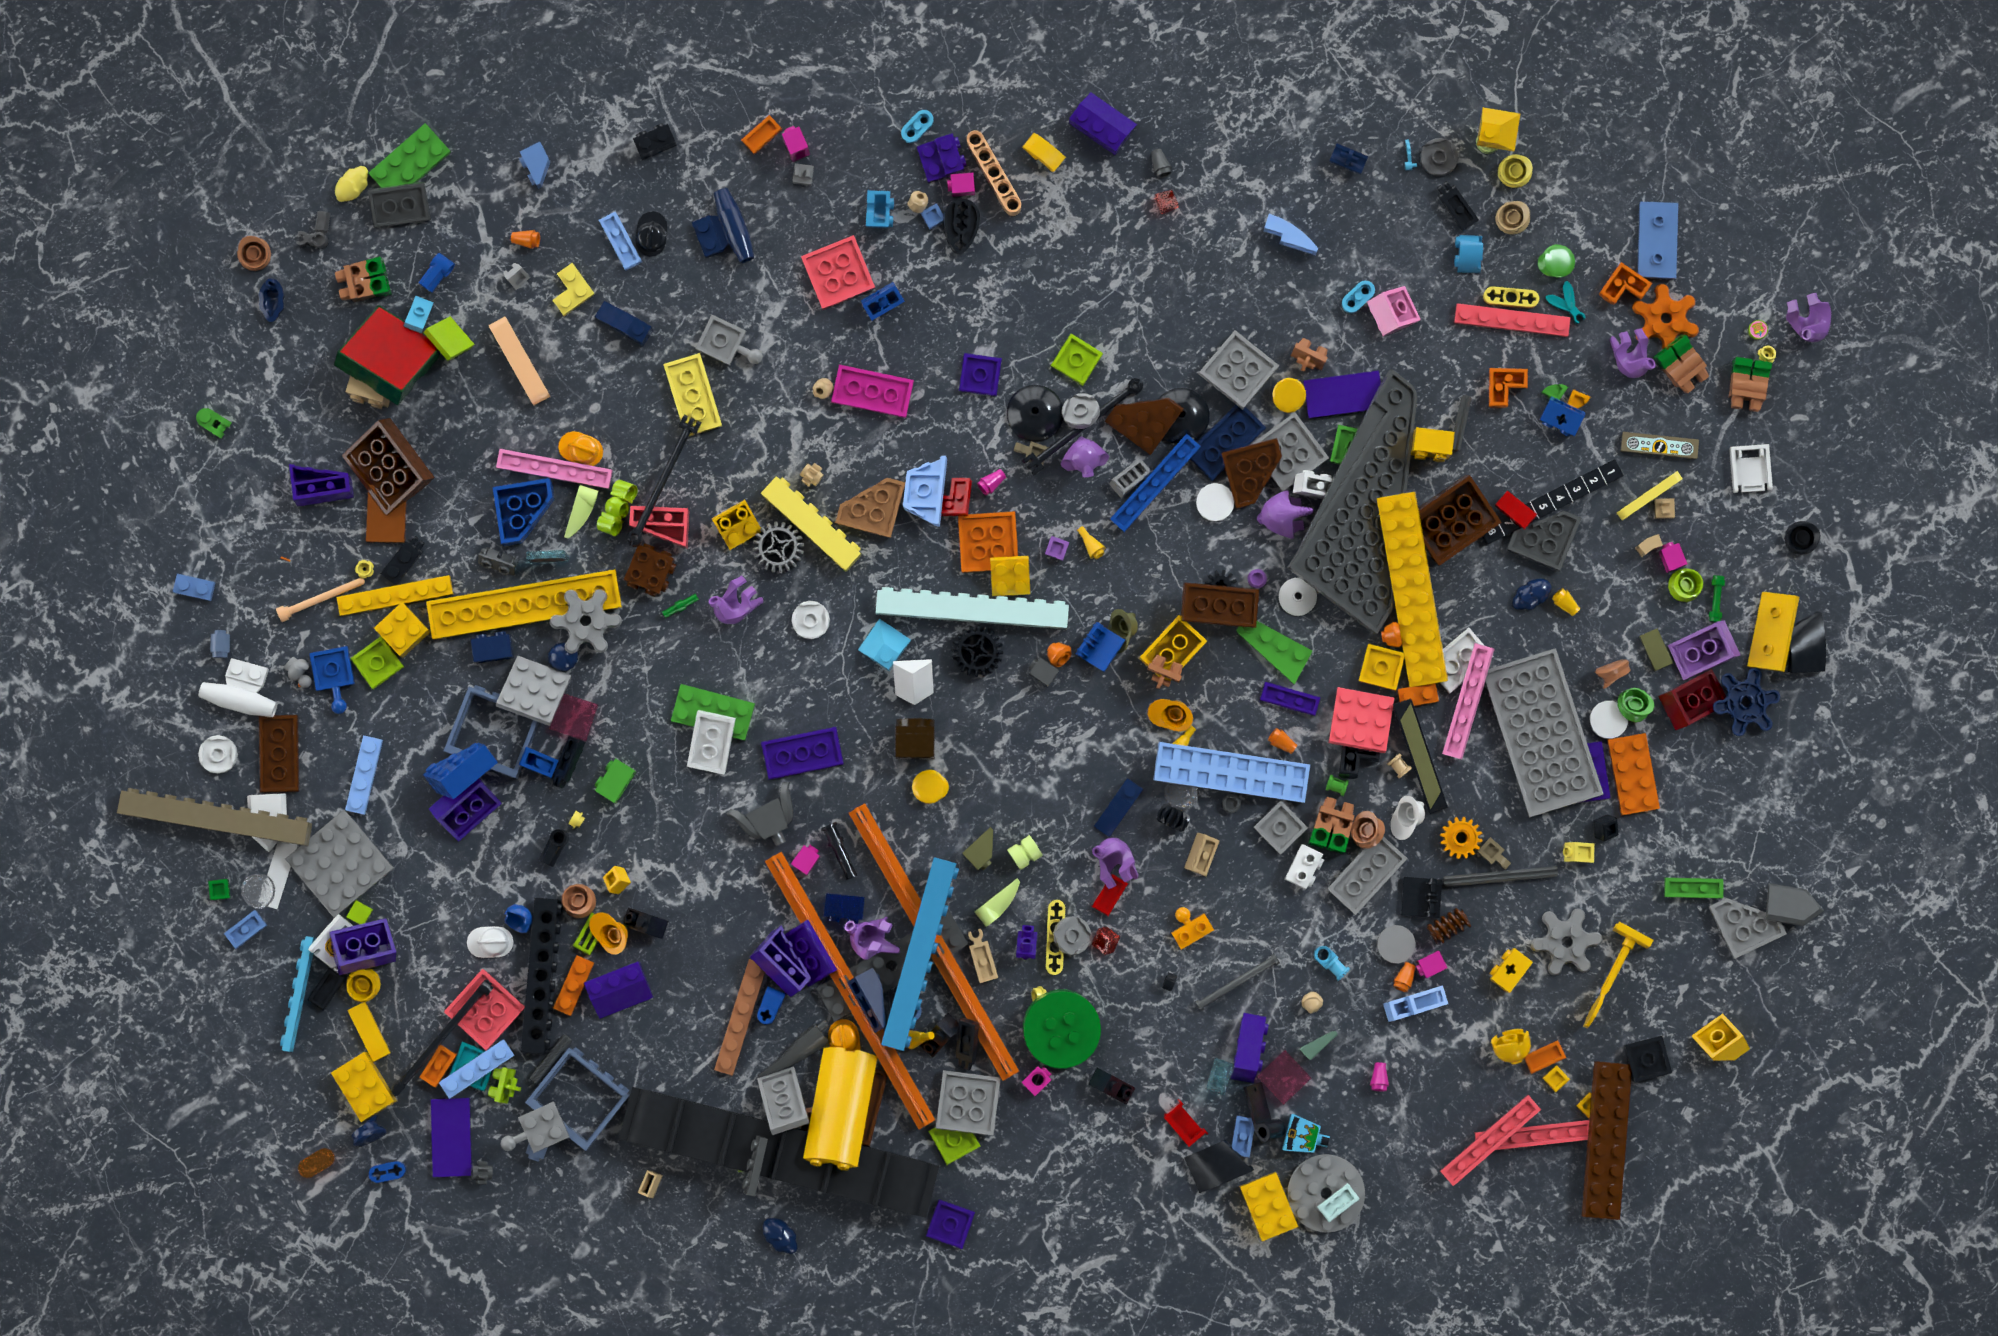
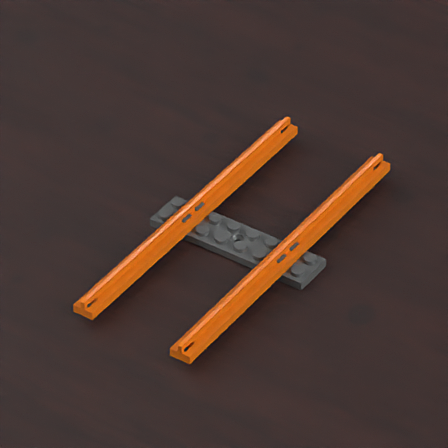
[765,804,1019,1129]

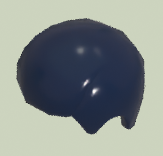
[548,643,578,671]

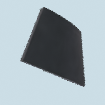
[1788,611,1826,673]
[1184,1140,1254,1193]

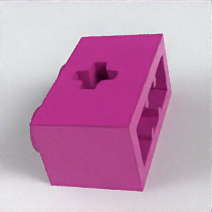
[782,126,810,162]

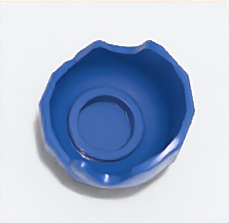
[504,904,533,933]

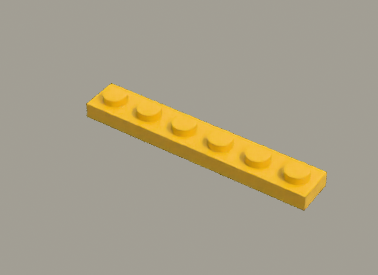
[336,575,454,616]

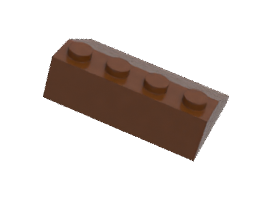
[342,418,435,515]
[1418,475,1502,566]

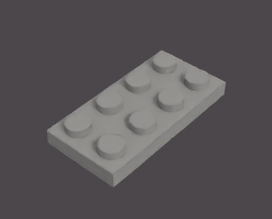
[1327,836,1408,915]
[757,1066,809,1135]

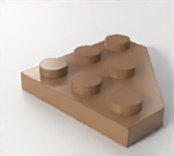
[835,478,906,538]

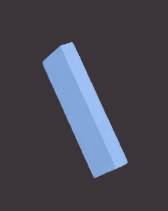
[599,211,642,271]

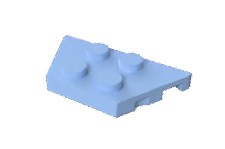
[903,456,947,527]

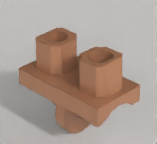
[1291,338,1328,371]
[1147,655,1183,689]

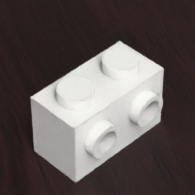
[1293,470,1333,499]
[1285,844,1324,889]

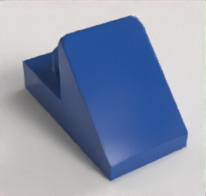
[519,747,559,778]

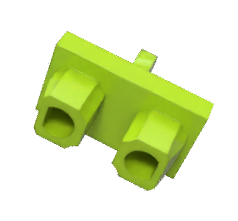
[488,1067,521,1104]

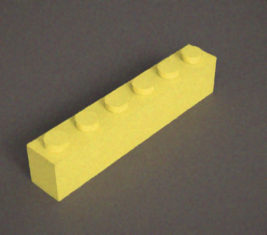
[761,476,861,572]

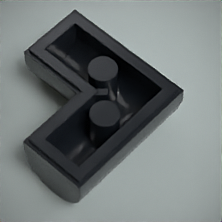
[1339,746,1380,779]

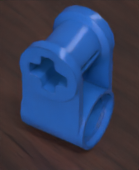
[757,986,786,1025]

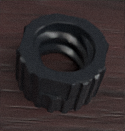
[1162,972,1177,991]

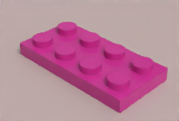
[831,365,914,418]

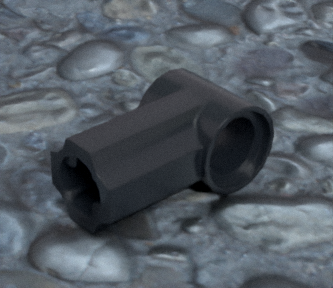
[538,829,569,867]

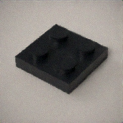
[1624,1036,1672,1083]

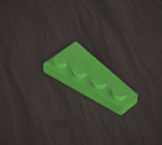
[1236,621,1312,685]

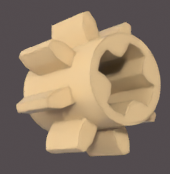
[800,463,824,487]

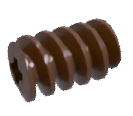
[1427,908,1471,945]

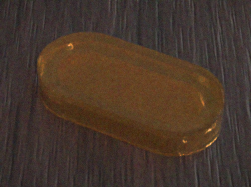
[298,1148,335,1178]

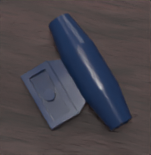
[692,188,754,263]

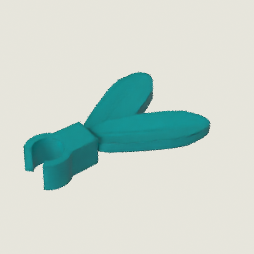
[1546,281,1585,325]

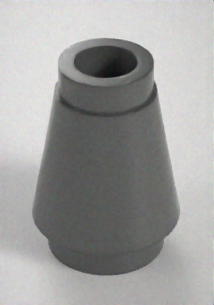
[1151,149,1172,178]

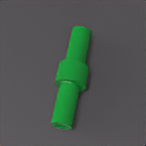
[662,593,699,618]

